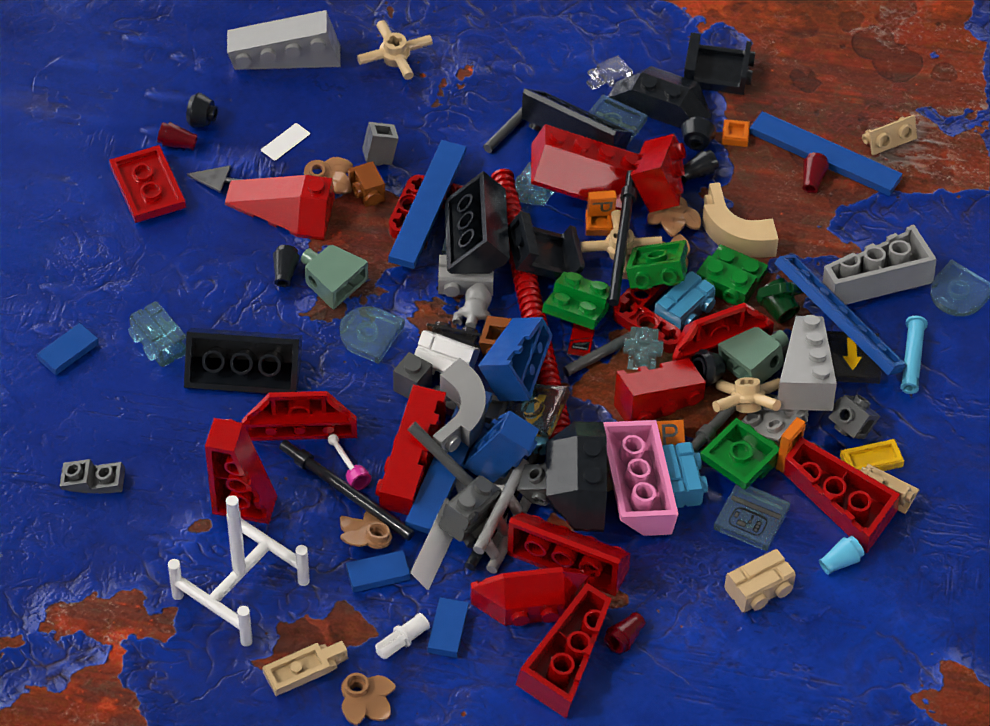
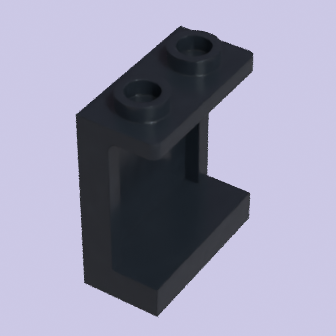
[684,32,756,95]
[508,211,585,280]

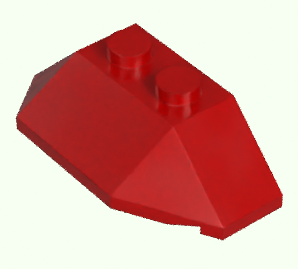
[672,303,774,361]
[242,391,357,441]
[470,567,590,626]

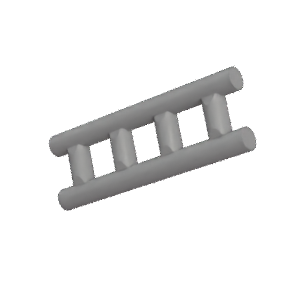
[473,459,532,574]

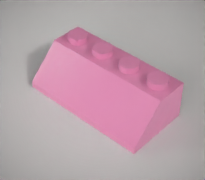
[603,420,678,536]

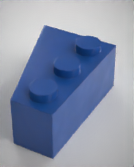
[478,317,553,401]
[463,411,539,483]

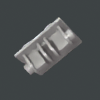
[741,393,809,447]

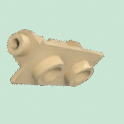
[862,115,917,155]
[860,464,919,515]

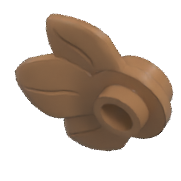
[304,157,353,194]
[647,196,701,237]
[340,511,392,549]
[341,673,396,726]

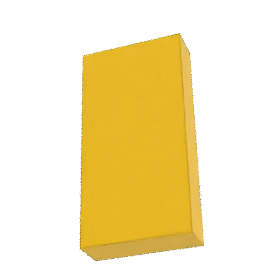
[840,439,904,471]

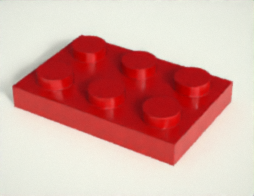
[109,145,186,223]

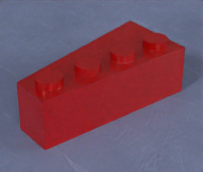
[784,437,900,553]

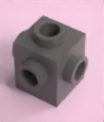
[828,394,881,439]
[517,462,550,506]

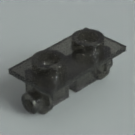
[426,321,481,349]

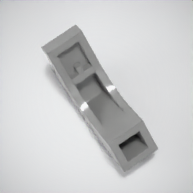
[433,358,486,453]

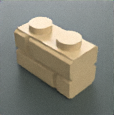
[724,549,796,613]

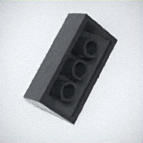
[522,88,633,150]
[444,171,510,274]
[184,328,303,393]

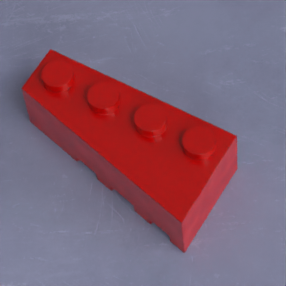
[375,384,446,515]
[205,418,277,524]
[516,583,612,718]

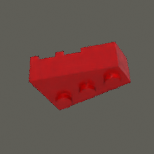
[630,133,686,213]
[614,358,706,421]

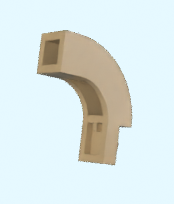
[702,182,779,258]

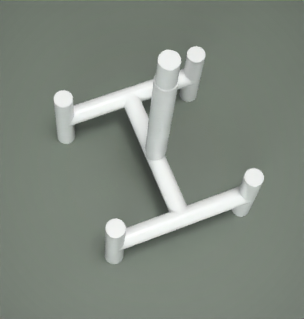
[168,496,310,647]

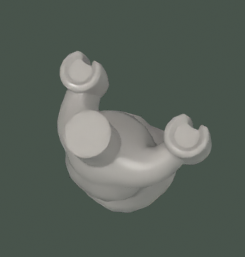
[452,286,492,330]

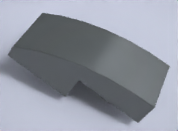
[60,459,126,494]

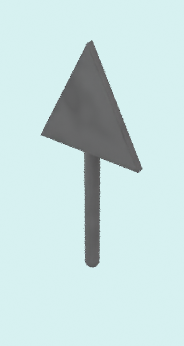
[187,165,244,193]

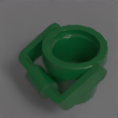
[756,278,804,324]

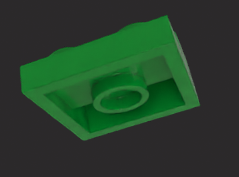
[626,240,688,290]
[696,244,768,305]
[542,272,611,330]
[700,418,779,490]

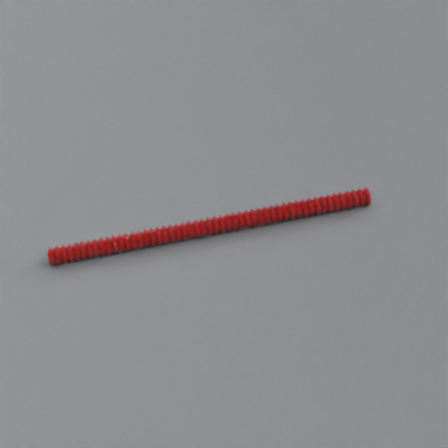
[491,168,570,525]

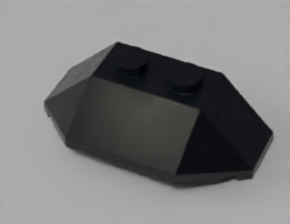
[606,66,712,129]
[546,421,607,532]

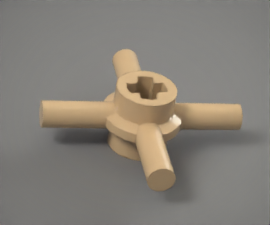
[357,20,433,80]
[580,210,662,279]
[712,377,781,413]

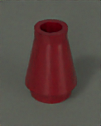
[157,122,198,150]
[802,152,829,194]
[604,612,646,654]

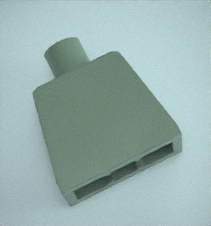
[300,245,368,310]
[718,327,789,385]

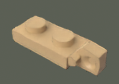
[262,641,348,696]

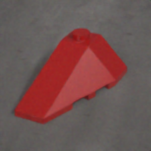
[225,175,335,240]

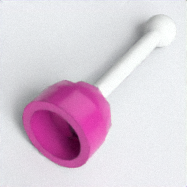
[328,434,371,490]

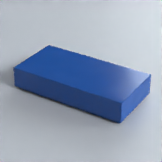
[37,323,99,375]
[346,550,410,593]
[428,597,469,658]

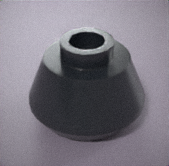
[186,92,218,128]
[681,116,717,150]
[691,349,726,387]

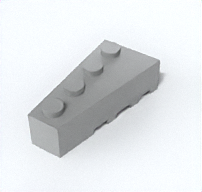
[227,10,341,70]
[823,224,937,305]
[777,315,837,411]

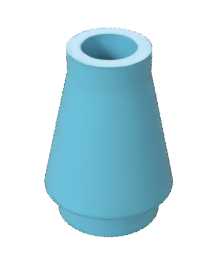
[819,536,864,575]

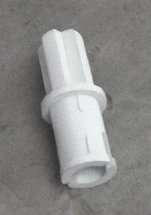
[375,613,430,659]

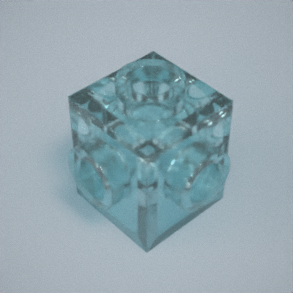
[515,162,555,206]
[623,327,663,370]

